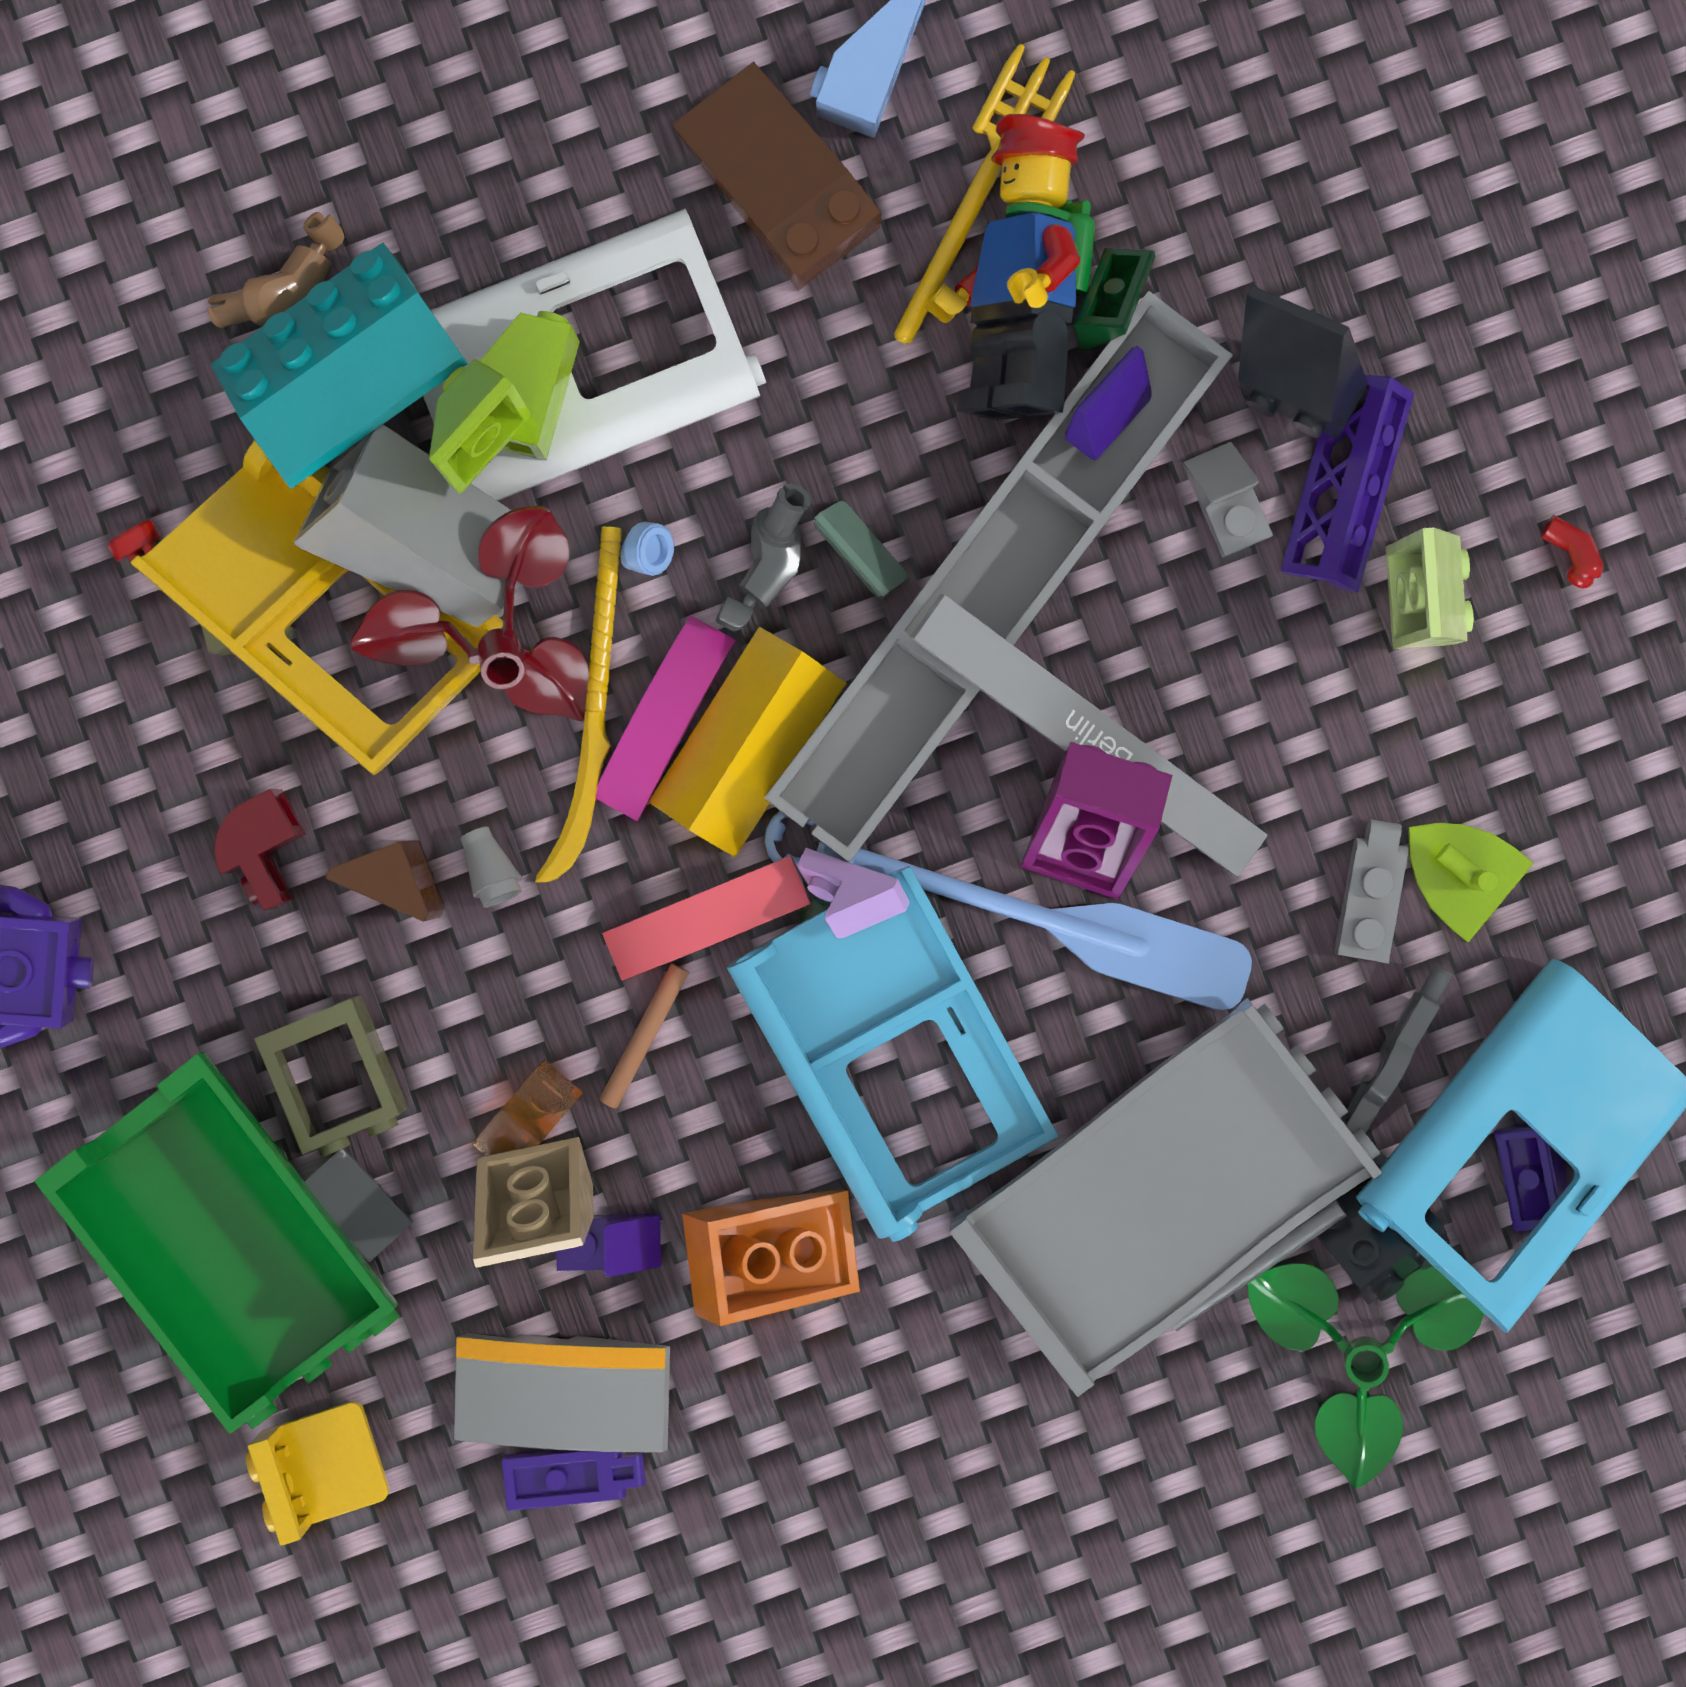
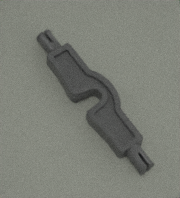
[1341,964,1454,1134]

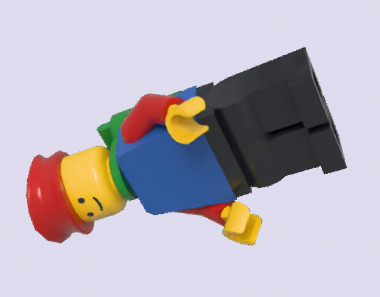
[926,114,1095,421]

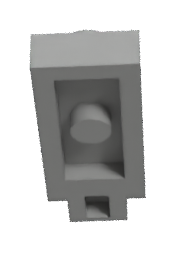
[1334,819,1408,964]

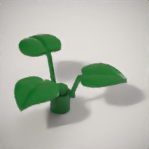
[1248,1263,1488,1488]

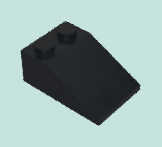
[1238,285,1368,439]

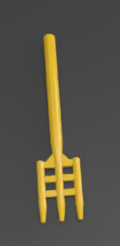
[894,44,1075,344]

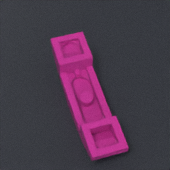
[596,615,736,821]

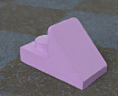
[797,848,910,939]

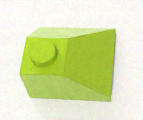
[429,358,532,495]

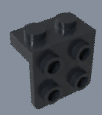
[1317,1152,1450,1305]

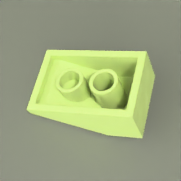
[1385,527,1474,649]

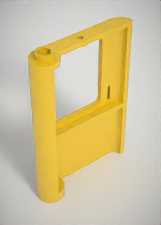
[131,441,503,775]

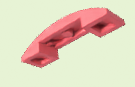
[602,855,812,981]

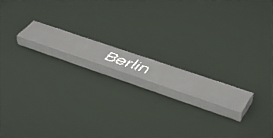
[909,594,1268,877]

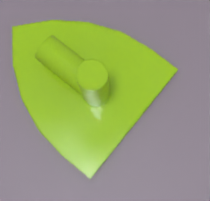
[1408,823,1534,943]

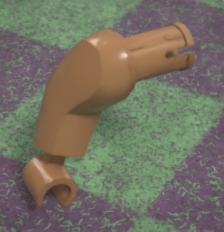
[207,212,344,328]

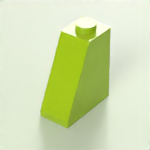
[480,311,580,461]

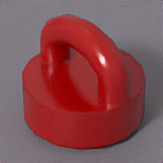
[107,519,163,562]

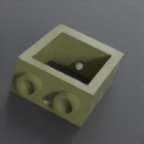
[254,995,408,1157]

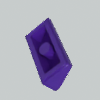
[1064,346,1152,460]
[1494,1123,1568,1231]

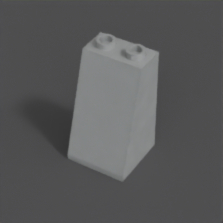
[293,424,517,627]

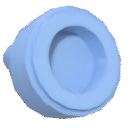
[620,522,674,576]

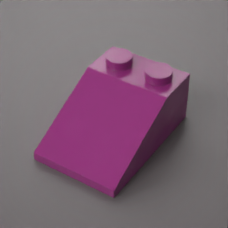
[1020,742,1173,900]

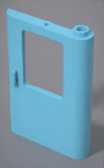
[1356,959,1686,1333]

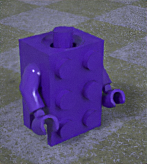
[0,884,94,1048]

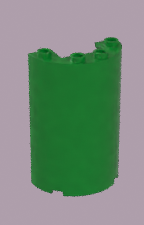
[34,1052,400,1434]

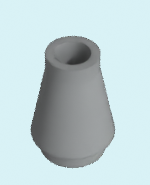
[460,827,522,908]

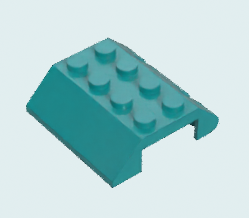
[210,242,468,489]

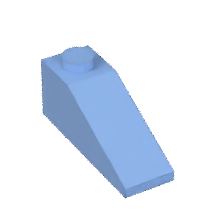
[810,0,926,138]

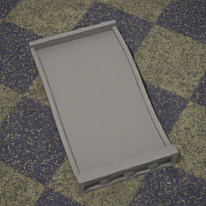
[949,998,1382,1397]

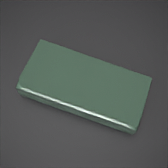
[814,501,909,601]

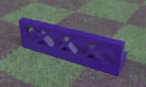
[1280,374,1414,592]

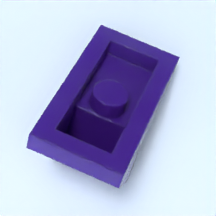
[556,1214,661,1277]

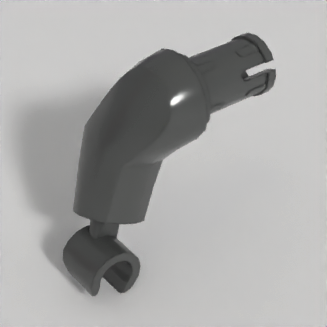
[716,483,811,631]

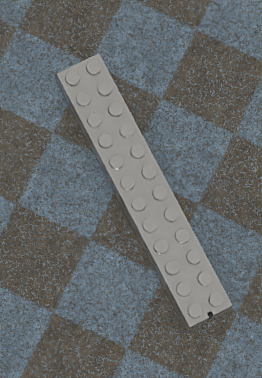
[765,291,1233,862]

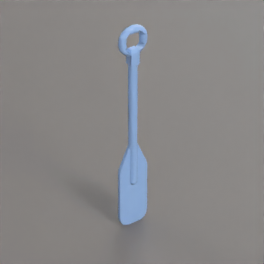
[764,811,1252,1011]

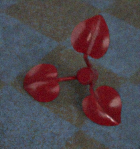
[350,506,589,722]

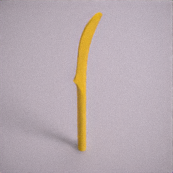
[535,527,622,882]

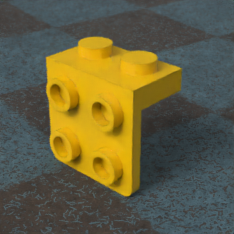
[246,1401,390,1546]

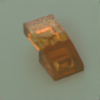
[472,1059,583,1156]

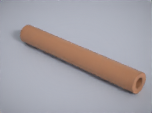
[599,963,689,1109]

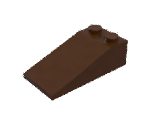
[672,61,881,291]

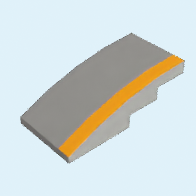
[454,1333,670,1452]

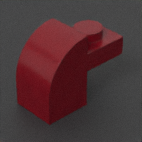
[215,789,306,911]

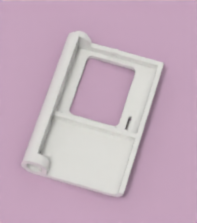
[423,209,766,501]

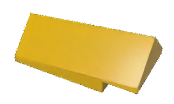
[649,627,847,858]

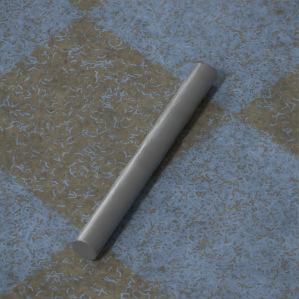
[1172,1199,1347,1331]

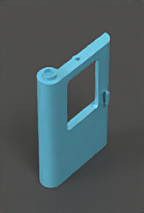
[727,866,1059,1242]

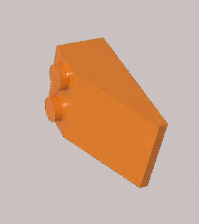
[682,1189,860,1326]

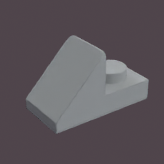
[1182,442,1273,558]

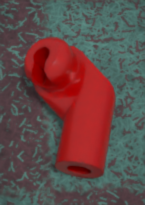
[1540,515,1604,589]

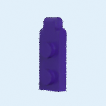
[502,1449,646,1511]

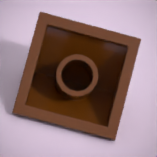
[325,840,445,922]

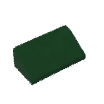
[1074,248,1156,350]

